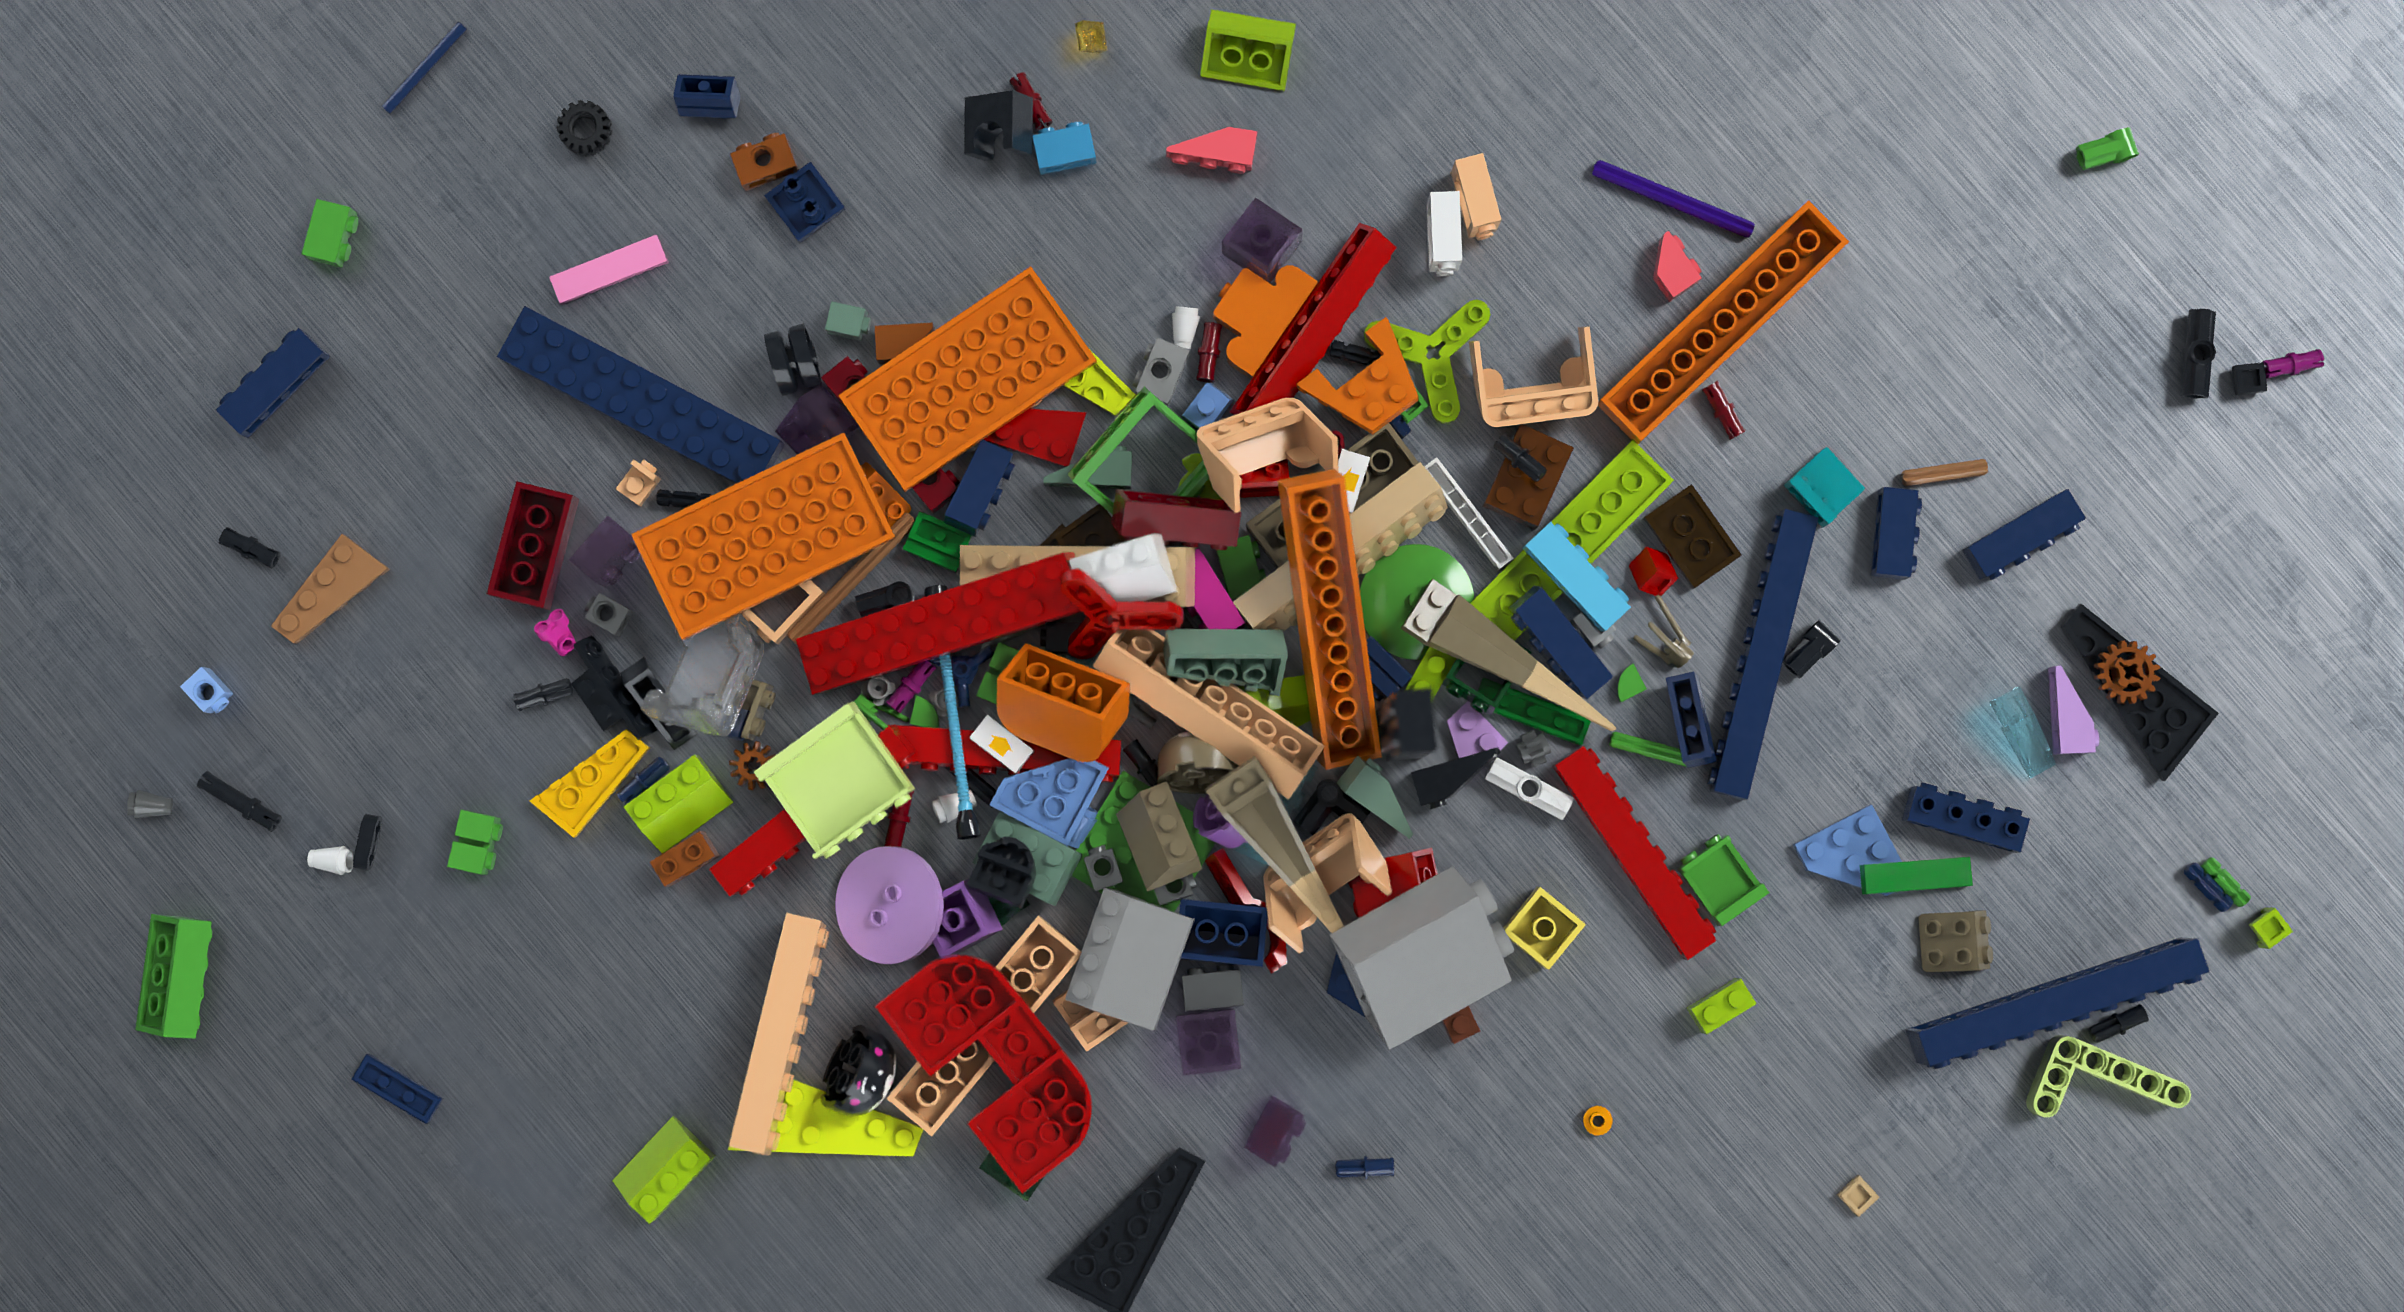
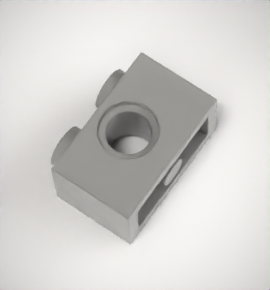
[1133,338,1190,407]

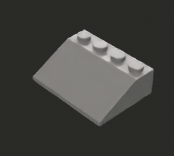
[1065,888,1194,1031]

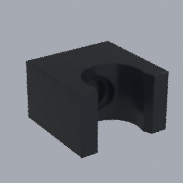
[964,90,1033,161]

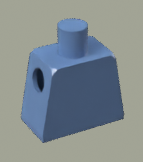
[1181,382,1234,431]

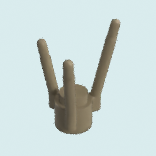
[1633,595,1694,668]

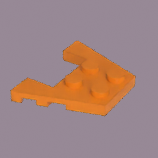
[1297,317,1419,435]

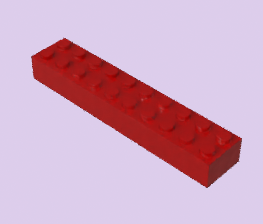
[796,552,1082,695]

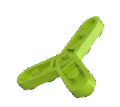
[1364,300,1491,424]

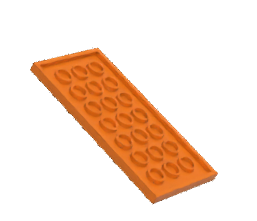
[838,266,1097,492]
[631,433,896,640]

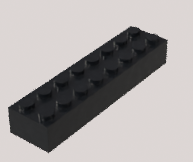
[1376,688,1438,762]

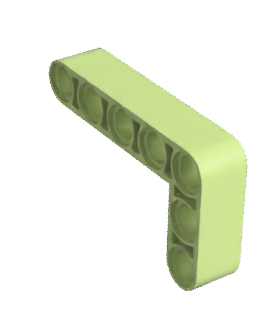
[2026,1035,2191,1118]

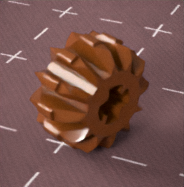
[729,741,776,791]

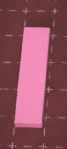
[549,234,669,305]

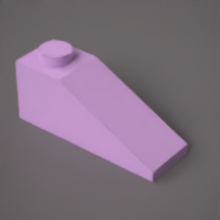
[2048,666,2099,755]

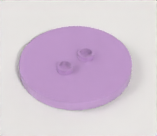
[835,846,944,964]

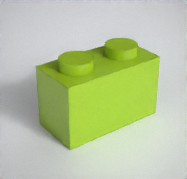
[1686,977,1757,1035]

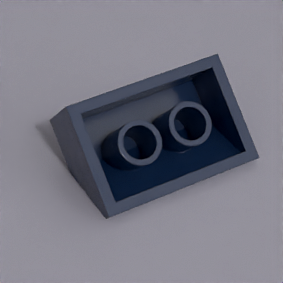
[1179,899,1268,967]

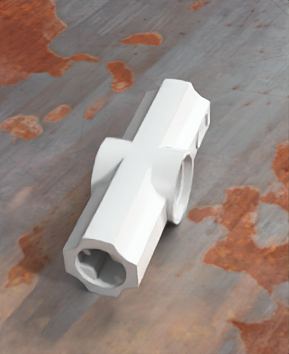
[1484,757,1574,820]

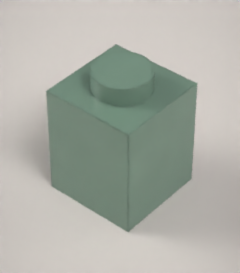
[825,301,871,341]

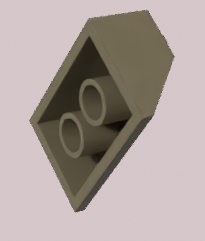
[1116,781,1202,892]

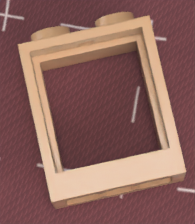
[1451,153,1502,240]
[737,579,825,644]

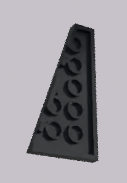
[2061,604,2219,781]
[1046,1147,1206,1312]

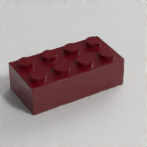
[487,481,579,611]
[1111,489,1241,550]

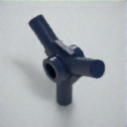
[928,645,994,707]

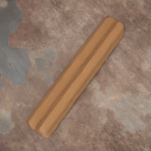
[1901,459,1988,486]

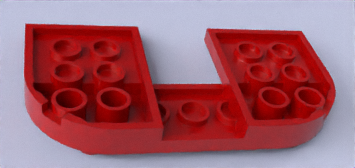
[875,954,1092,1193]

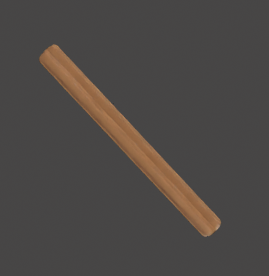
[787,513,915,644]

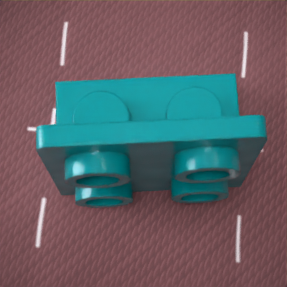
[1783,447,1865,528]

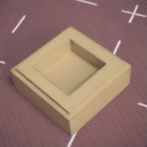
[1836,1175,1880,1217]

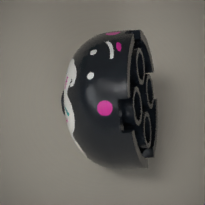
[821,1025,897,1116]

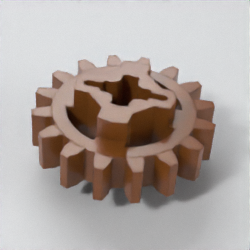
[2094,640,2160,704]

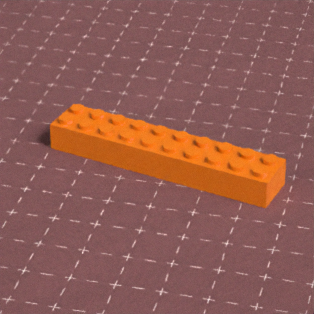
[1598,200,1849,444]
[1277,469,1382,770]

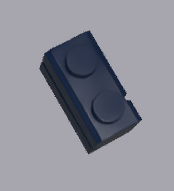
[673,74,740,118]
[1366,636,1413,702]

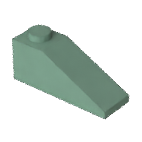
[1043,446,1133,489]
[1336,756,1413,839]

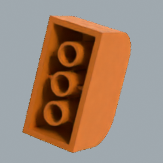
[997,643,1130,762]

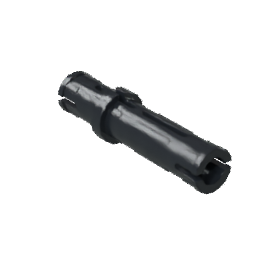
[197,771,282,832]

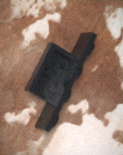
[571,636,657,740]

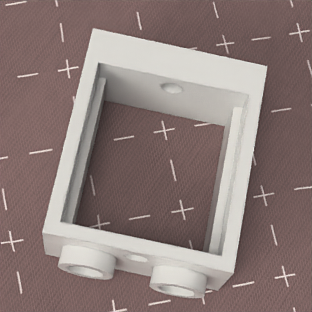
[1426,191,1462,276]

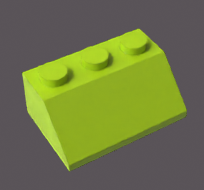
[1200,9,1296,91]
[624,754,734,854]
[612,1116,716,1224]

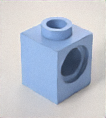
[180,667,233,714]

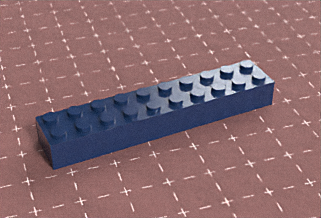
[497,306,785,484]
[1905,937,2210,1069]

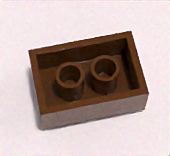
[1482,424,1574,530]

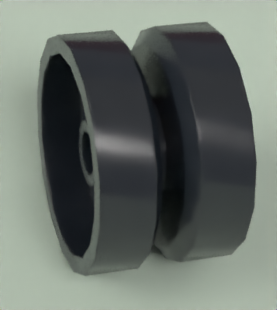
[764,323,822,396]

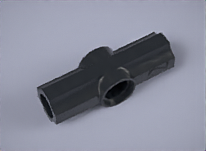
[2181,308,2216,399]

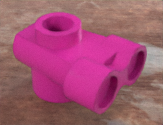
[534,609,576,656]

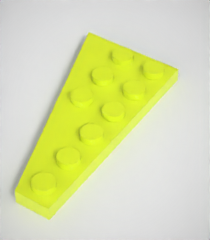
[728,1079,923,1156]

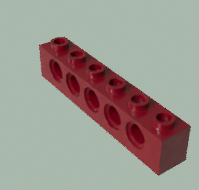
[821,356,960,514]

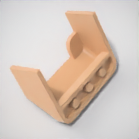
[1469,326,1598,427]
[1197,398,1338,513]
[1263,813,1392,954]

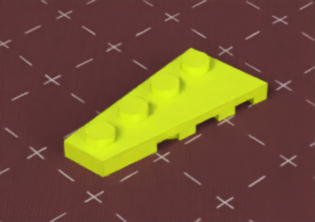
[1063,350,1136,417]

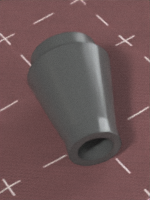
[127,790,173,819]

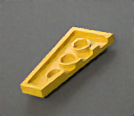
[529,729,650,838]

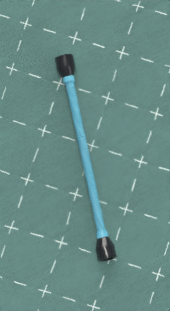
[924,585,981,840]

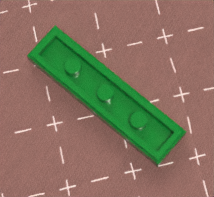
[1477,677,1591,746]
[1860,857,1973,894]

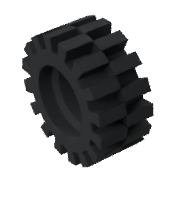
[557,100,613,156]

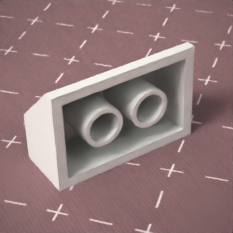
[1069,534,1177,602]

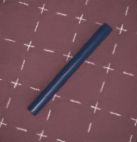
[382,21,467,114]

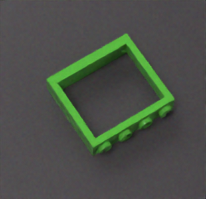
[1068,386,1209,514]

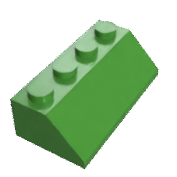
[135,914,212,1039]

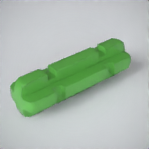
[2201,857,2251,907]

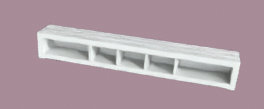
[1424,457,1514,571]

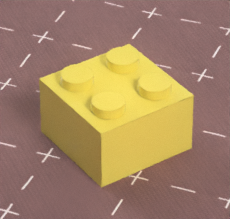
[1503,887,1586,970]

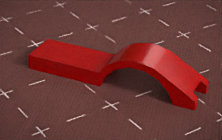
[1205,848,1287,974]

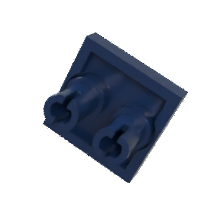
[764,161,846,243]

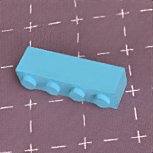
[1522,522,1631,633]

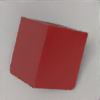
[1629,546,1678,596]

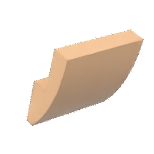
[1052,990,1129,1052]

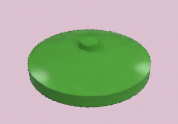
[1360,544,1475,661]

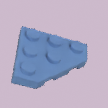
[990,758,1109,846]
[1793,805,1902,896]

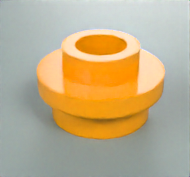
[1583,1106,1613,1135]

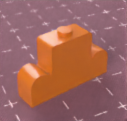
[1213,265,1318,380]

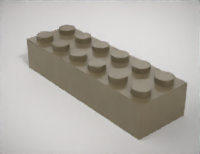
[1246,423,1419,569]

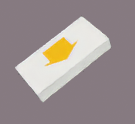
[1338,449,1370,514]
[969,715,1034,774]

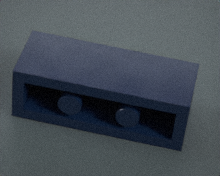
[944,440,1016,537]
[1871,487,1922,579]
[1666,671,1717,768]

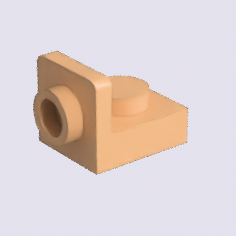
[616,459,661,507]

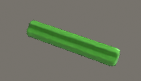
[1609,732,1687,767]

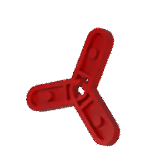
[1060,569,1183,659]

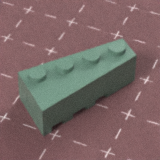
[1163,629,1288,696]

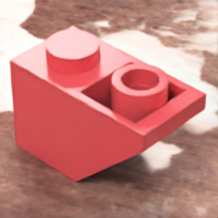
[1653,231,1702,302]

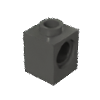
[585,593,634,637]
[1084,845,1123,891]
[1154,874,1197,906]

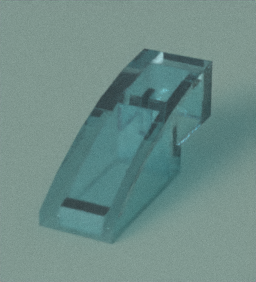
[1989,687,2056,779]

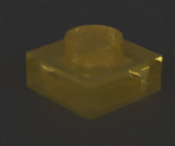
[1075,20,1108,53]

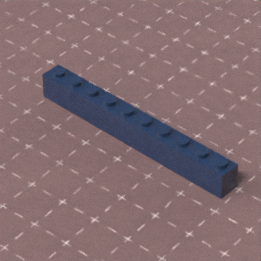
[1707,509,1819,800]

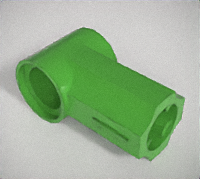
[2076,127,2139,171]

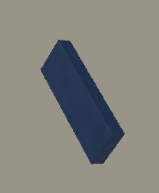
[351,1054,444,1124]

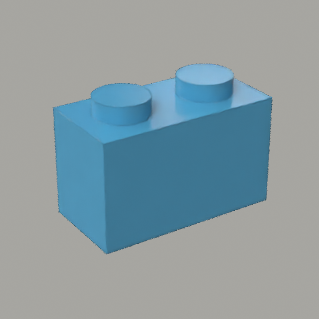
[1033,121,1097,175]

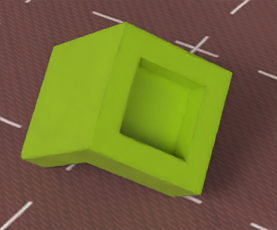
[2249,907,2293,949]

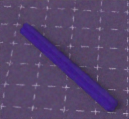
[1592,160,1755,238]

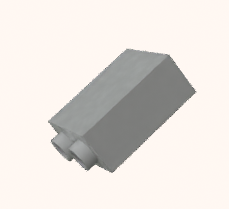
[1330,866,1514,1050]

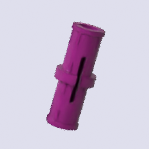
[2262,349,2324,379]
[886,661,937,713]

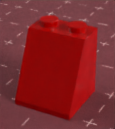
[1348,847,1438,918]

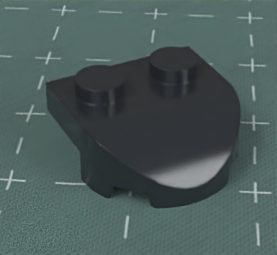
[967,837,1036,909]

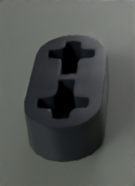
[353,814,382,871]

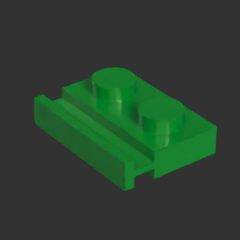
[903,511,973,573]

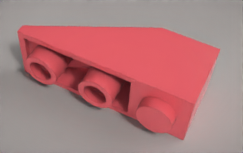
[1166,127,1257,174]

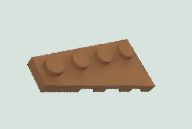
[271,534,390,644]

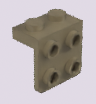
[729,674,776,741]
[1919,910,1993,972]

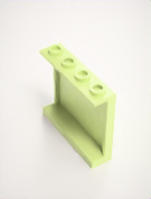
[754,702,915,859]

